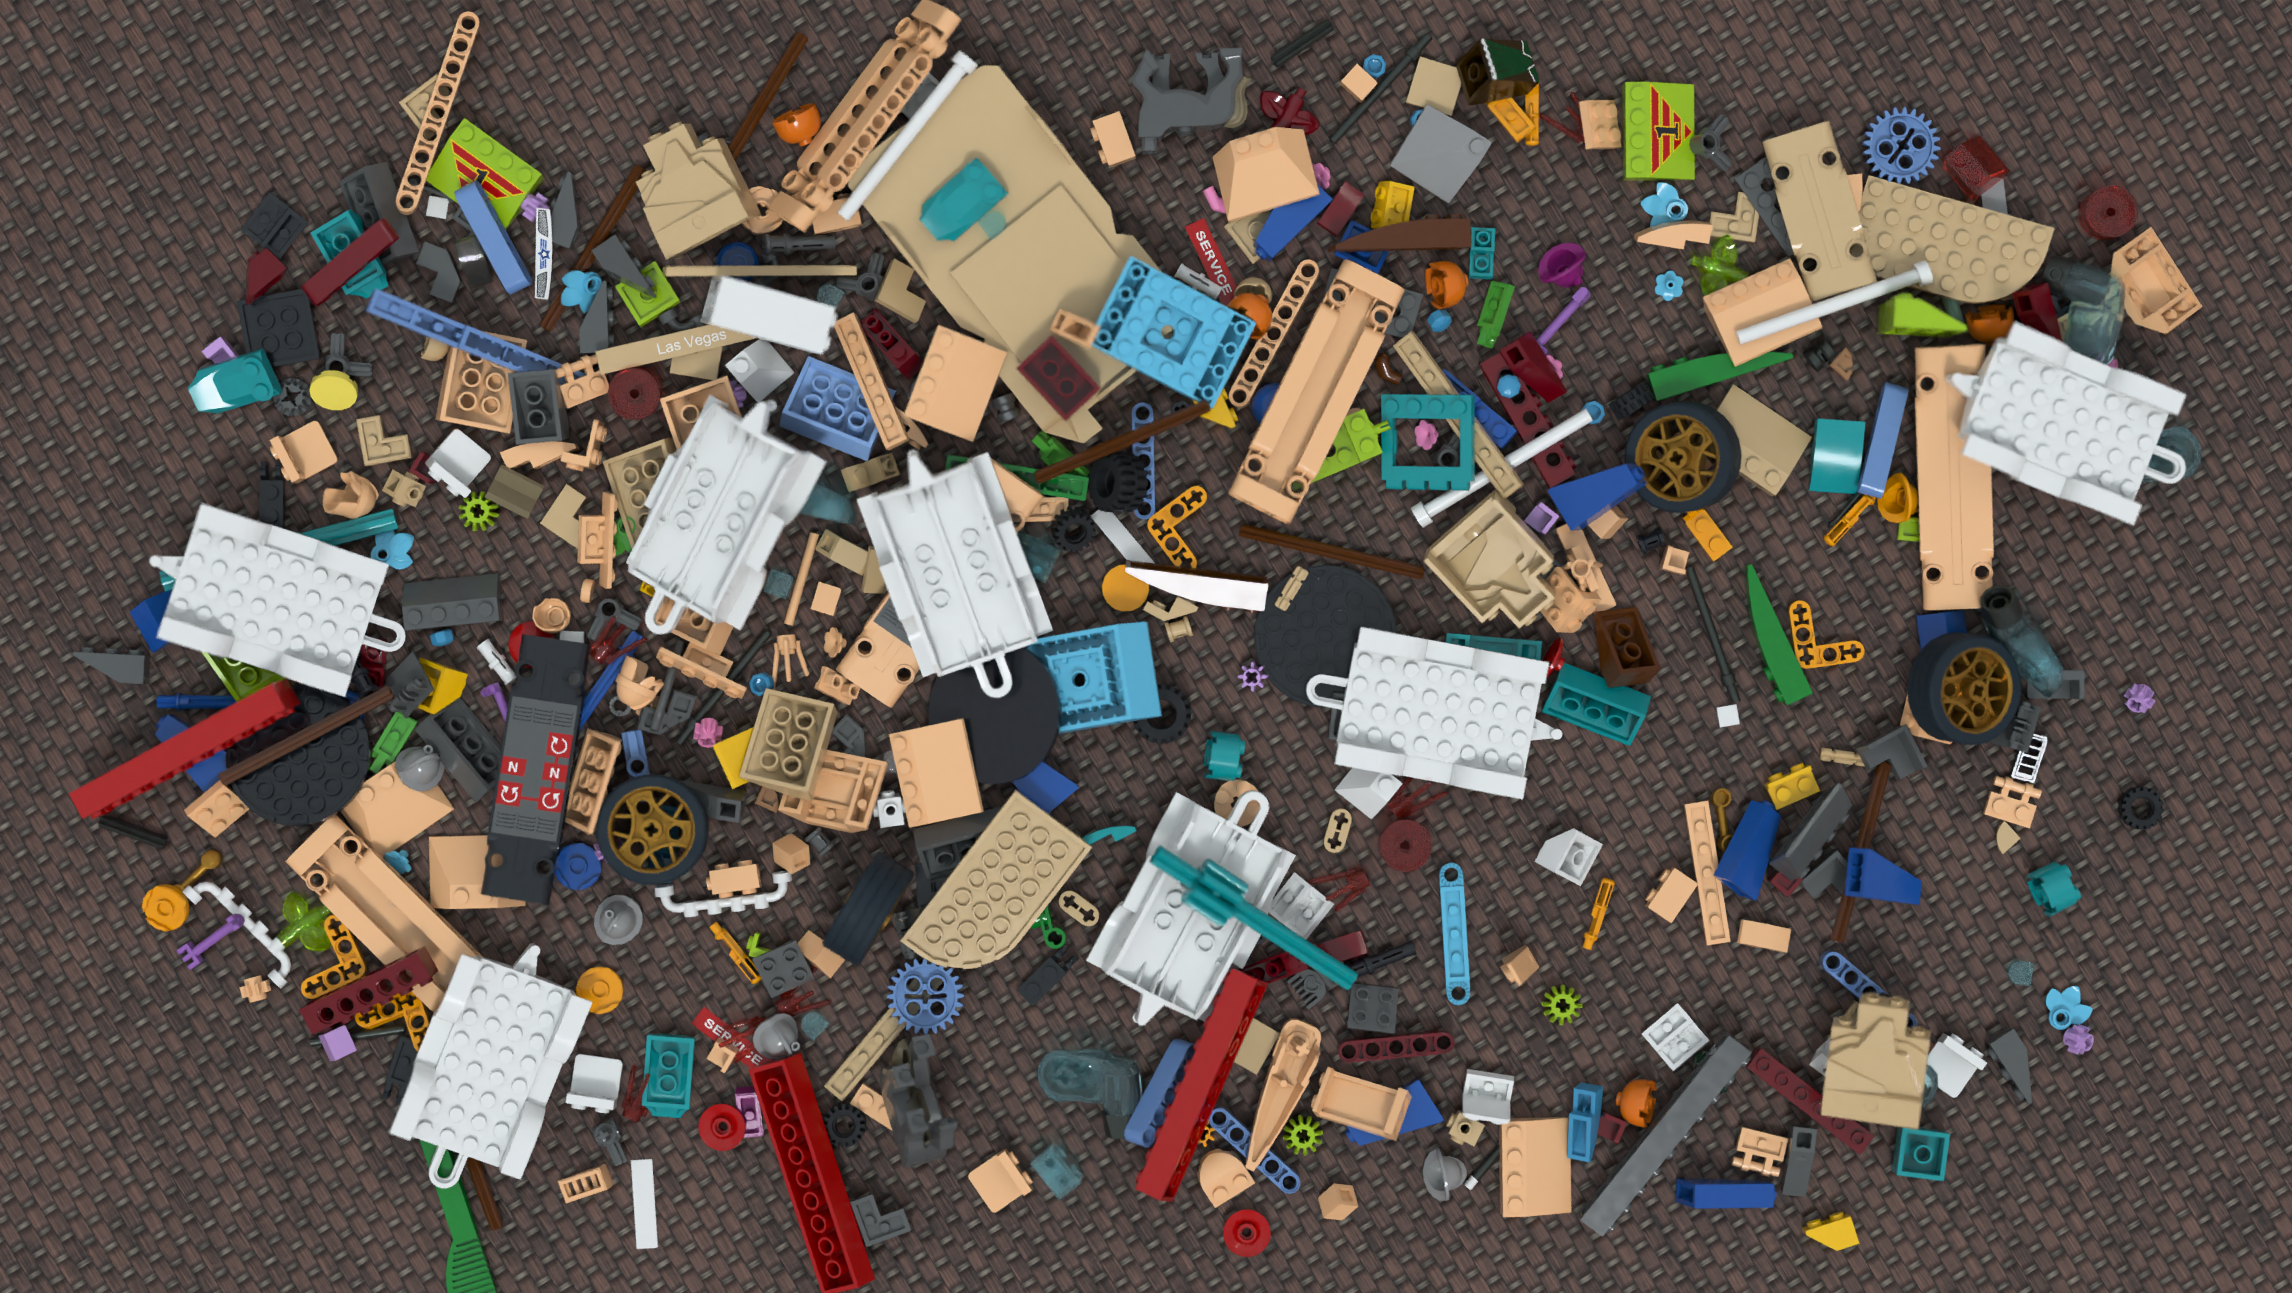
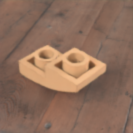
[896,407,929,450]
[1737,920,1791,953]

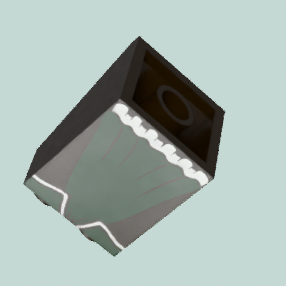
[1456,39,1540,105]

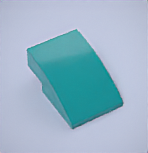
[1808,419,1865,494]

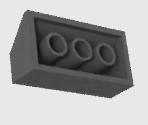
[339,162,419,267]
[402,573,504,631]
[415,697,501,803]
[1769,782,1852,881]
[913,806,1002,881]

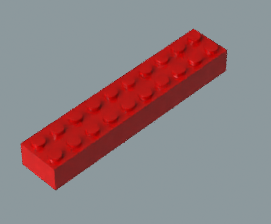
[69,678,301,820]
[1135,968,1269,1202]
[749,1053,875,1293]

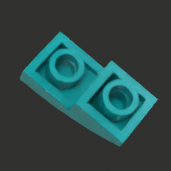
[1468,227,1495,280]

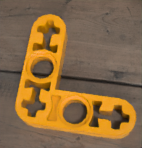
[1147,486,1207,568]
[1788,600,1865,669]
[301,915,367,999]
[355,991,430,1052]

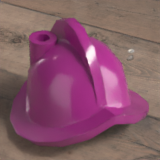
[1538,243,1586,287]

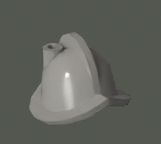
[395,745,445,791]
[594,895,643,945]
[753,1013,800,1059]
[1423,1148,1467,1201]

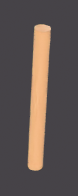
[784,532,819,626]

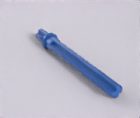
[579,631,644,732]
[156,692,237,711]

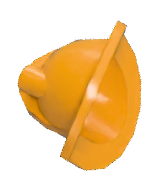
[1877,473,1919,523]

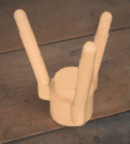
[1561,559,1603,592]
[772,634,809,690]

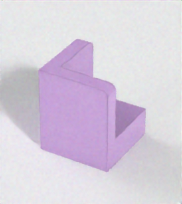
[202,337,239,364]
[1524,502,1559,536]
[319,1025,357,1061]

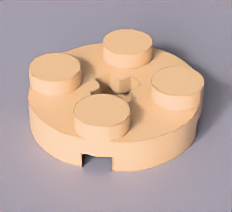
[741,186,783,235]
[1214,779,1259,827]

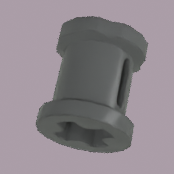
[805,827,836,858]

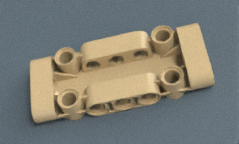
[1762,121,1877,302]

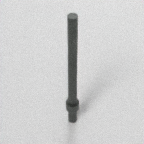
[1329,33,1432,144]
[1685,566,1741,704]
[675,629,771,746]

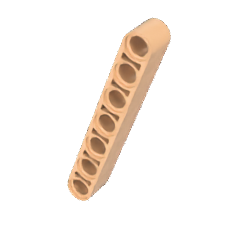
[1229,260,1319,408]

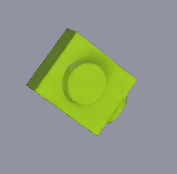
[746,931,771,957]

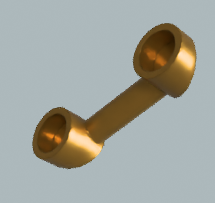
[1709,788,1733,853]
[173,850,223,899]

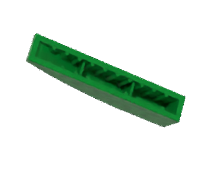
[1646,352,1794,402]
[945,454,1089,501]
[1744,564,1813,705]

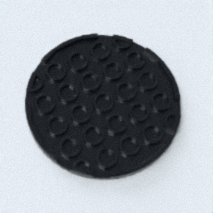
[1254,565,1397,708]
[928,647,1062,784]
[226,684,371,826]

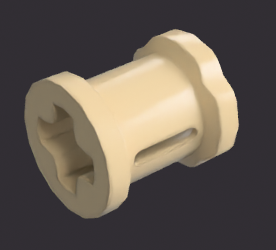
[1164,616,1193,643]

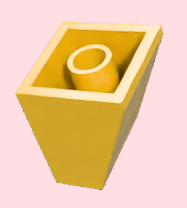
[712,727,754,789]

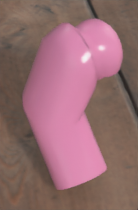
[1203,186,1226,214]

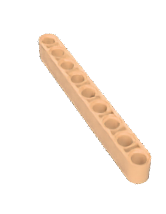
[396,12,479,215]

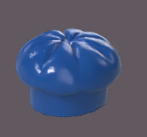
[716,242,759,283]

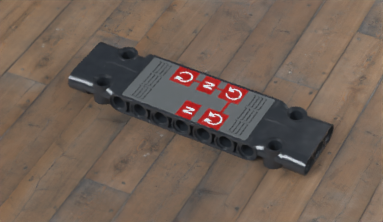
[481,634,590,905]

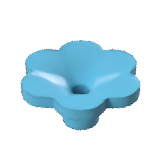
[1655,271,1684,301]
[384,850,411,874]

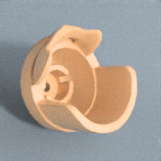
[323,471,379,519]
[615,655,664,710]

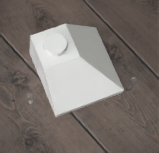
[725,339,794,403]
[1335,767,1403,820]
[1535,828,1603,886]

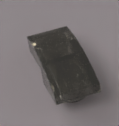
[454,235,493,289]

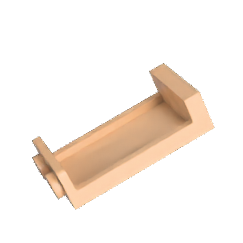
[1311,1067,1412,1141]

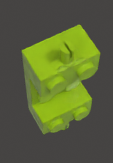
[1291,409,1390,490]

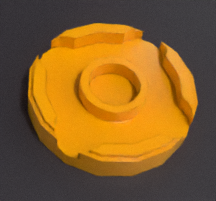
[1102,565,1149,612]
[142,884,190,931]
[576,966,624,1014]

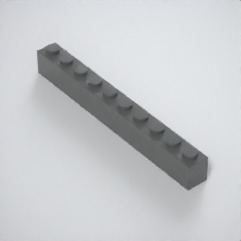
[1578,1030,1752,1237]

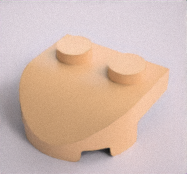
[1197,1149,1255,1208]

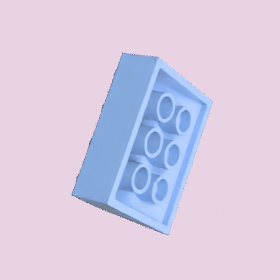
[779,356,896,461]

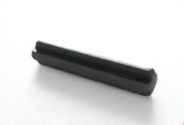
[1270,19,1334,68]
[98,815,168,849]

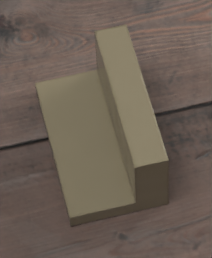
[485,464,544,519]

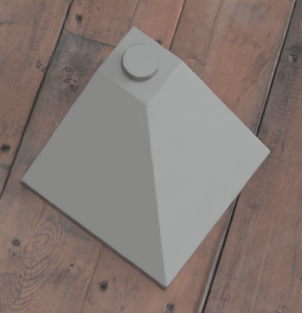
[1389,104,1492,203]

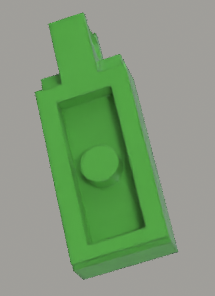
[1477,281,1515,349]
[1032,430,1090,477]
[369,711,419,774]

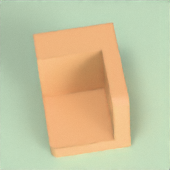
[1340,64,1377,103]
[1588,505,1629,539]
[1659,545,1689,575]
[811,582,841,616]
[773,834,810,874]
[707,1037,740,1073]
[1318,1183,1358,1220]

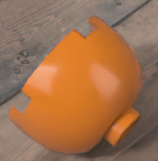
[772,103,821,146]
[1425,261,1468,309]
[1226,293,1273,340]
[1965,304,2015,346]
[1616,1079,1657,1128]

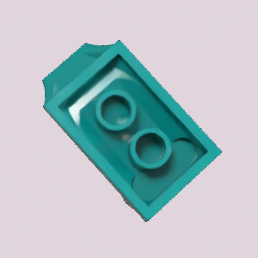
[919,157,1008,241]
[310,209,388,299]
[188,348,283,414]
[642,1033,696,1118]

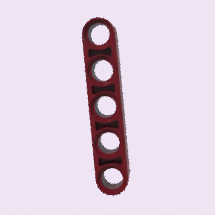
[301,218,400,307]
[1337,1030,1455,1063]

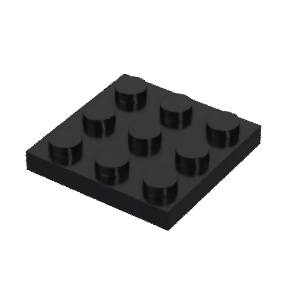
[237,289,321,368]

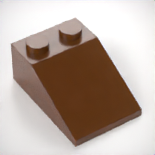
[1594,607,1661,688]

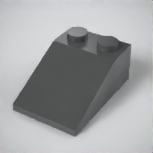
[508,369,570,445]

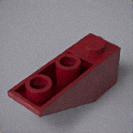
[2012,282,2063,343]
[860,308,924,380]
[1500,331,1567,403]
[1240,940,1312,983]

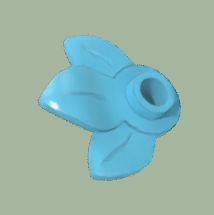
[1641,182,1688,227]
[561,270,602,313]
[371,530,414,570]
[2046,986,2093,1030]

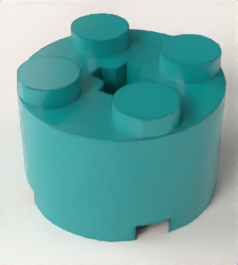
[1204,731,1245,781]
[2027,861,2081,917]

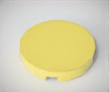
[309,370,358,410]

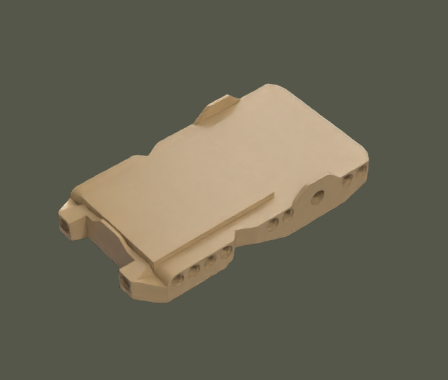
[848,65,1173,444]

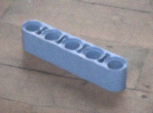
[454,180,532,295]
[1857,382,1909,499]
[1132,402,1155,520]
[1819,950,1917,1028]
[1124,1039,1195,1147]
[1209,1105,1300,1194]

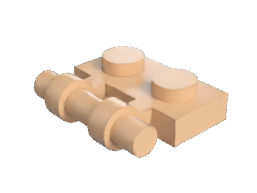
[555,354,611,408]
[1983,776,2042,828]
[1731,1126,1788,1177]

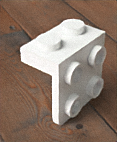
[425,429,491,498]
[1925,1033,1987,1098]
[566,1054,623,1113]
[1462,1069,1514,1125]

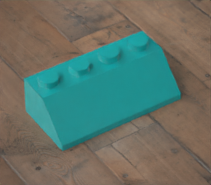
[1542,663,1651,746]

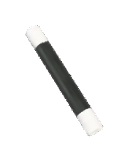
[1464,1144,1500,1190]

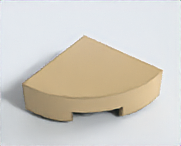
[1996,820,2021,854]

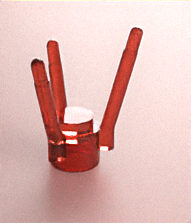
[1540,92,1585,144]
[589,616,647,665]
[1387,777,1448,819]
[1308,868,1370,912]
[775,966,831,1017]
[719,1016,766,1063]
[622,1065,650,1122]

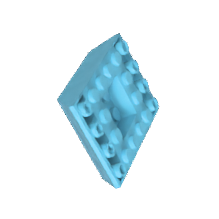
[1091,256,1256,409]
[1024,622,1162,734]

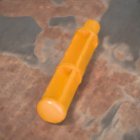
[1525,83,1539,146]
[1823,494,1876,546]
[1582,878,1615,950]
[709,922,762,984]

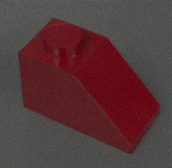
[246,248,287,305]

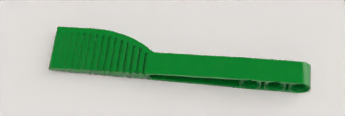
[419,1139,497,1293]

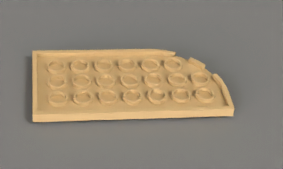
[1849,175,2055,304]
[900,789,1092,969]

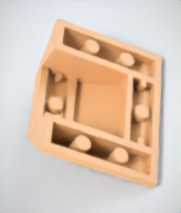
[1213,127,1320,222]
[2110,227,2203,334]
[778,750,888,833]
[341,761,455,858]
[429,835,526,909]

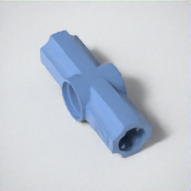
[621,729,650,802]

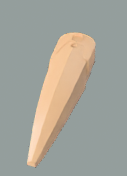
[1245,1018,1321,1171]

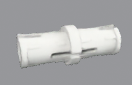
[1174,264,1223,300]
[477,639,516,685]

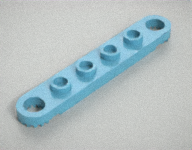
[1439,862,1470,1005]

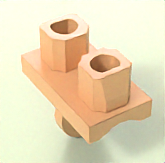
[814,666,860,705]

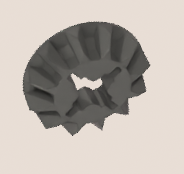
[273,378,312,416]

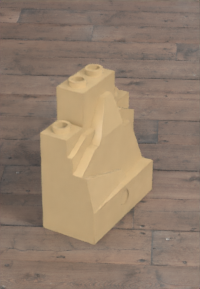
[636,122,762,260]
[1424,489,1555,628]
[1821,993,1931,1129]

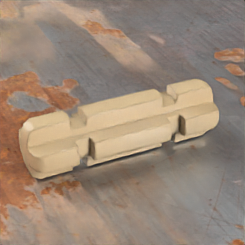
[1274,566,1308,611]
[1820,748,1865,766]

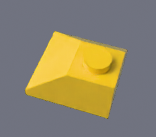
[417,657,468,714]

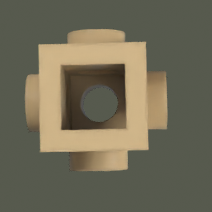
[382,470,426,507]
[1446,1110,1485,1146]

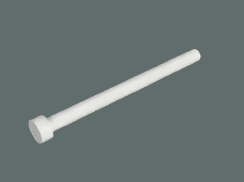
[837,51,978,221]
[1735,260,1933,345]
[1411,408,1593,528]

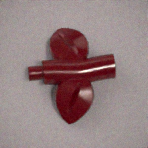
[1260,87,1320,135]

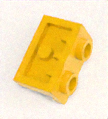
[1371,181,1415,229]
[1764,763,1820,810]

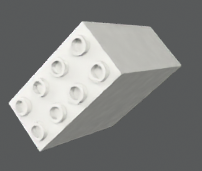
[700,276,837,354]

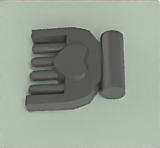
[1286,968,1335,1010]

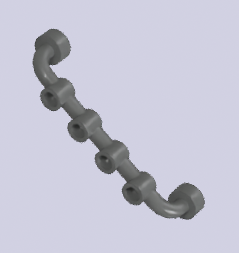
[658,252,781,332]

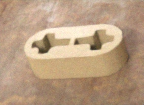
[1323,808,1352,853]
[1059,890,1099,926]

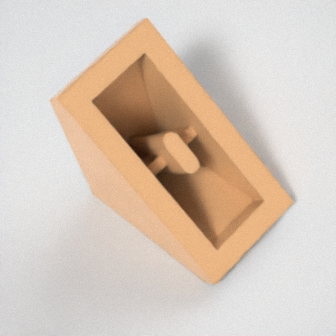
[798,930,845,978]

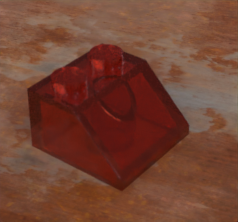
[1942,136,2010,202]

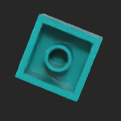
[1892,1126,1950,1181]

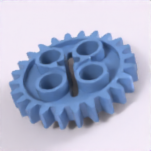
[1862,107,1941,185]
[887,958,964,1035]

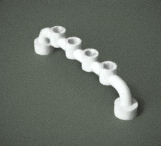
[654,871,792,917]
[182,882,291,989]

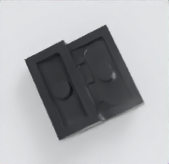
[241,192,308,260]

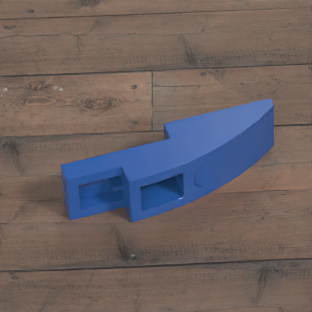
[1442,369,1517,450]

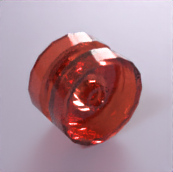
[2079,185,2138,241]
[608,366,664,420]
[1378,818,1432,872]

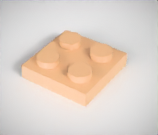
[1579,100,1621,149]
[184,780,249,838]

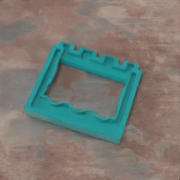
[1381,394,1475,491]

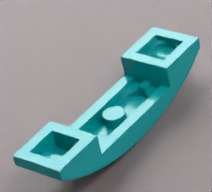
[1446,633,1542,661]
[1082,825,1137,844]

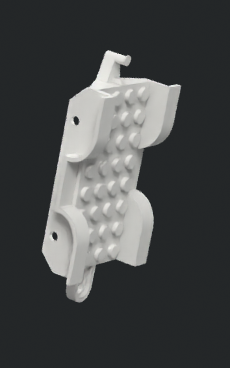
[1945,322,2186,525]
[626,395,827,634]
[857,450,1053,698]
[150,504,405,697]
[1306,627,1562,799]
[1086,790,1296,1026]
[389,943,592,1188]

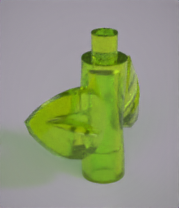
[1690,234,1749,296]
[277,892,331,951]

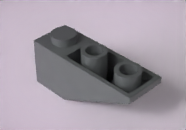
[550,172,581,251]
[591,235,656,298]
[579,281,615,355]
[73,647,150,684]
[674,780,746,823]
[1986,1027,2032,1104]
[1781,1123,1817,1197]

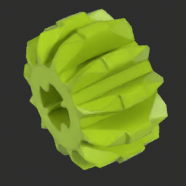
[459,491,500,531]
[1541,984,1582,1025]
[1283,1114,1323,1156]

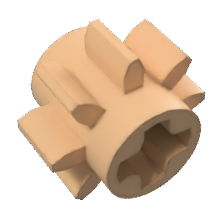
[239,975,271,1003]

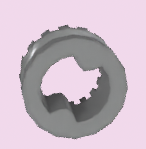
[609,695,631,716]

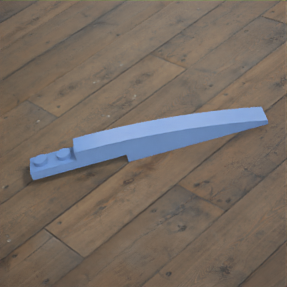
[366,289,589,401]

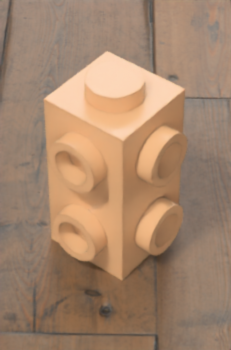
[706,860,762,898]

